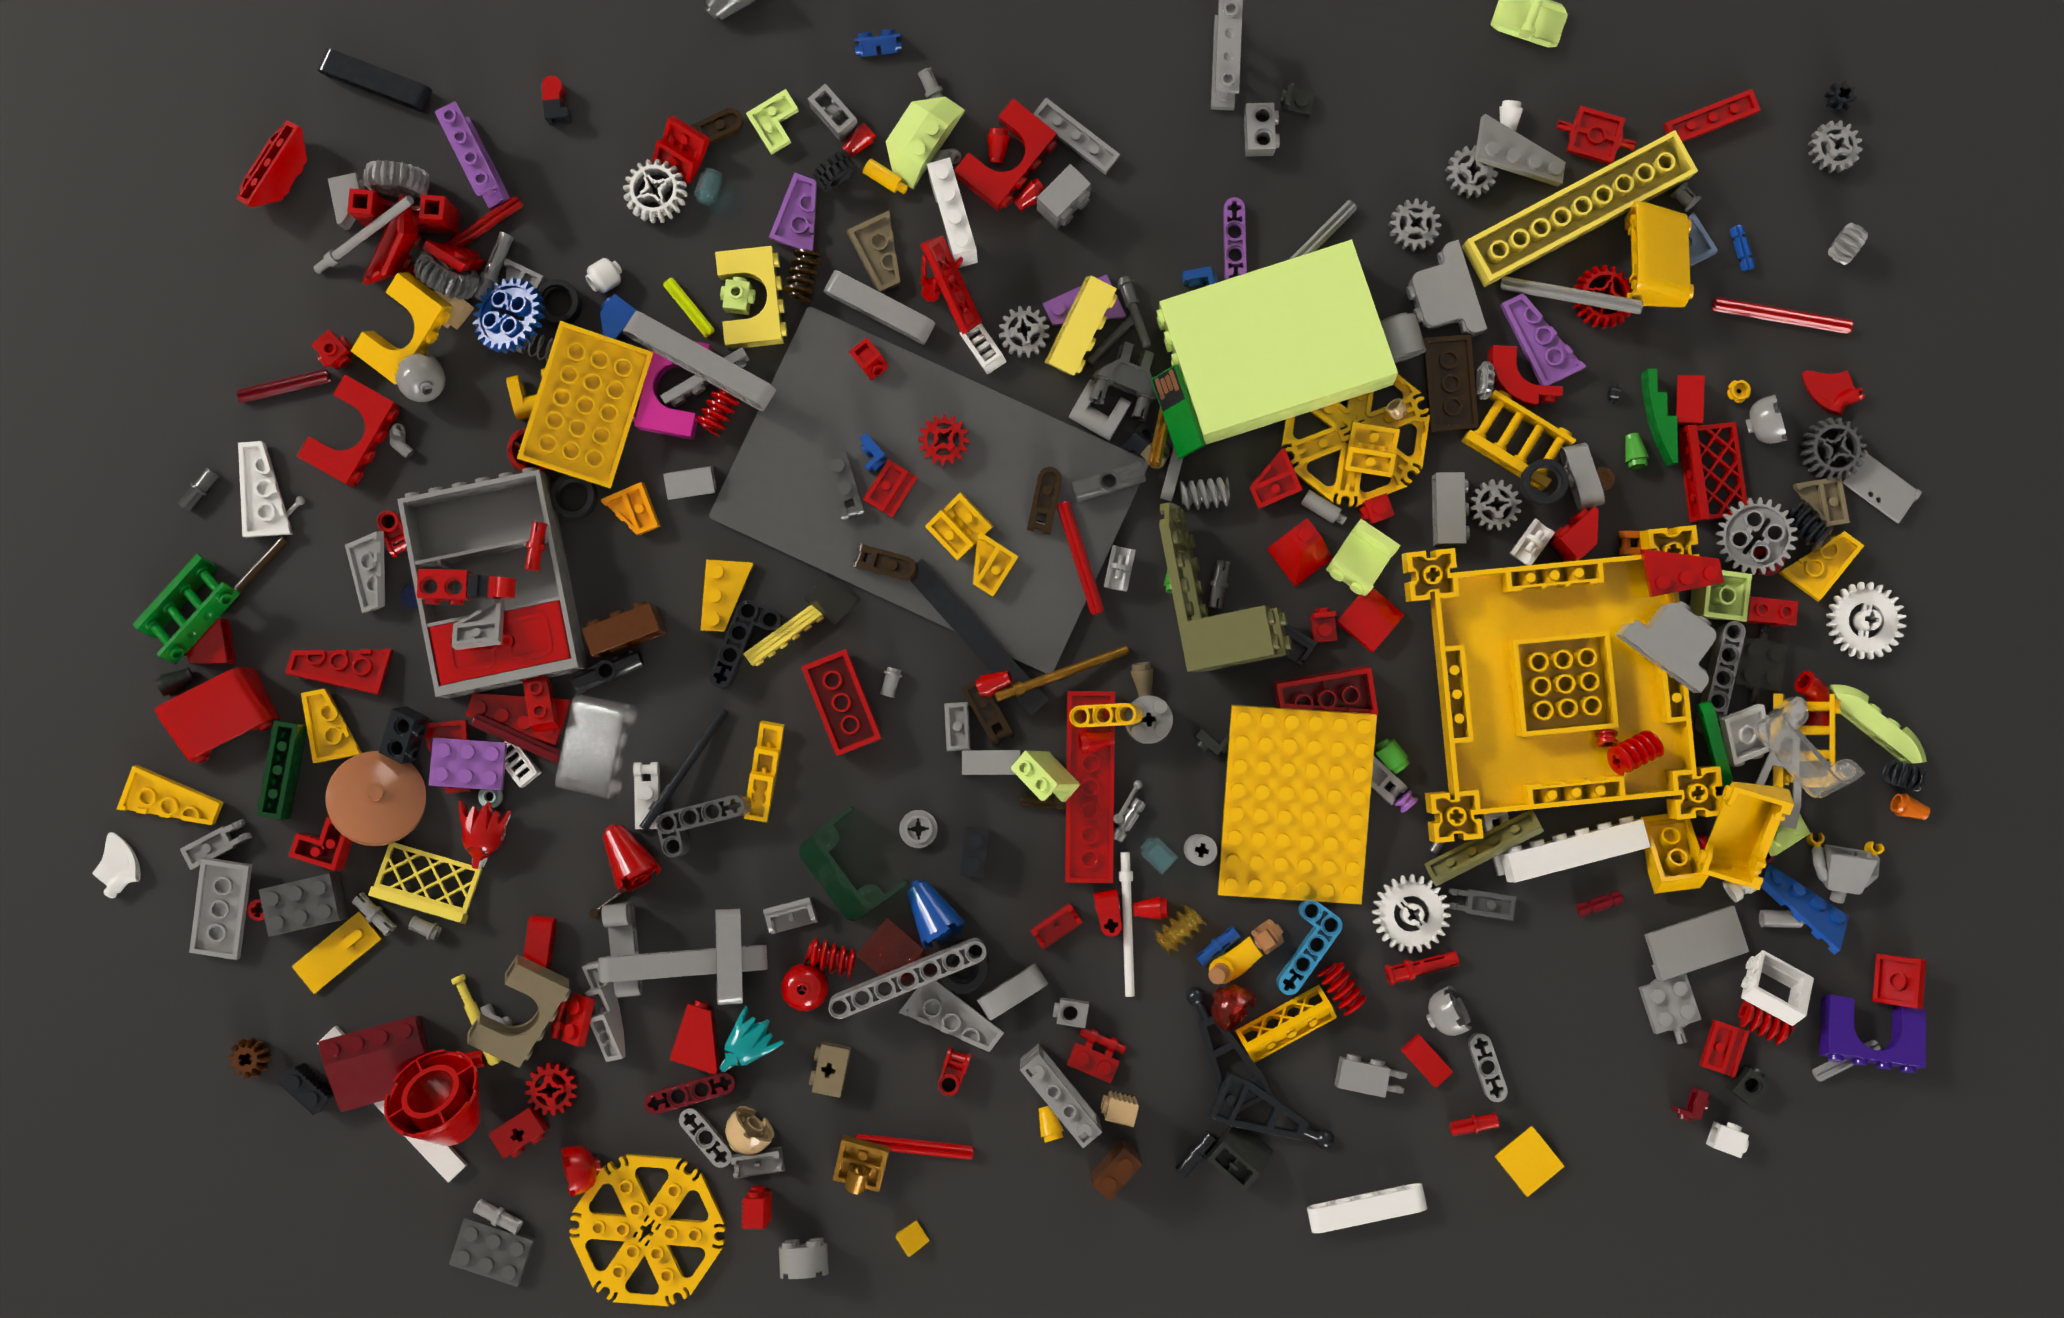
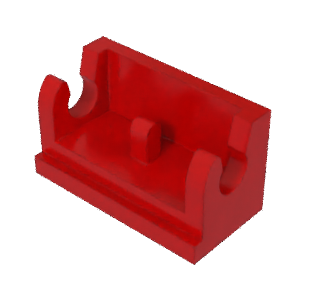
[1676,375,1705,426]
[1030,903,1083,949]

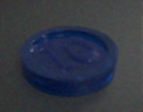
[401,585,418,609]

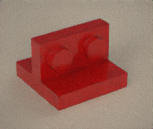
[1872,954,1926,1009]

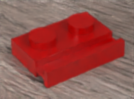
[863,459,918,518]
[1699,1019,1750,1078]

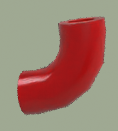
[1794,671,1831,726]

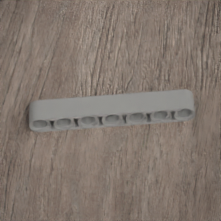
[623,311,776,411]
[828,938,986,1019]
[598,945,768,983]

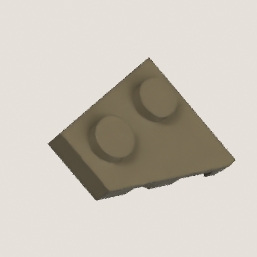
[1793,477,1850,528]

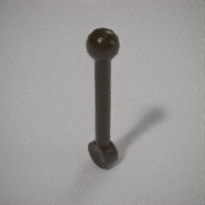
[589,888,631,918]

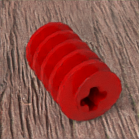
[696,387,740,437]
[1607,730,1664,776]
[804,937,857,979]
[1316,962,1367,1016]
[1738,1000,1795,1045]

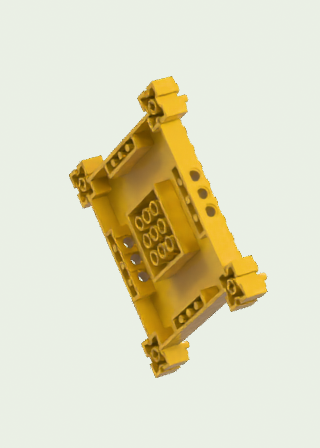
[1402,525,1724,843]

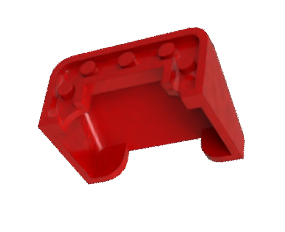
[154,667,280,764]

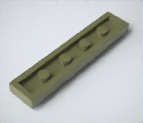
[1424,809,1544,886]

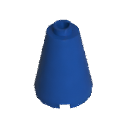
[907,879,966,949]

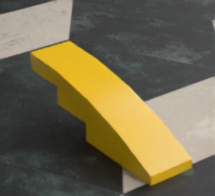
[744,720,785,823]

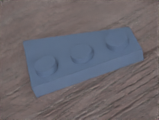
[1688,212,1718,267]

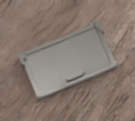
[1842,449,1922,524]

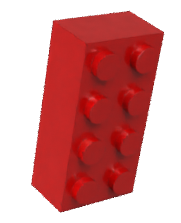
[801,649,883,756]

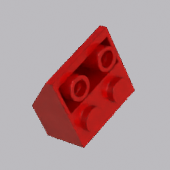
[1548,507,1599,562]

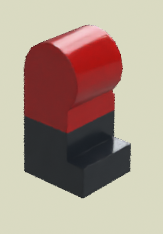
[541,75,572,125]
[467,574,516,599]

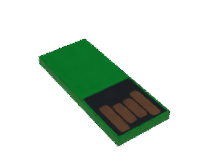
[1151,365,1206,459]

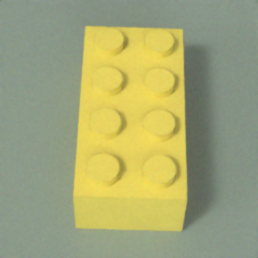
[1044,276,1118,376]

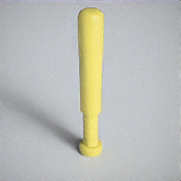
[451,974,501,1066]

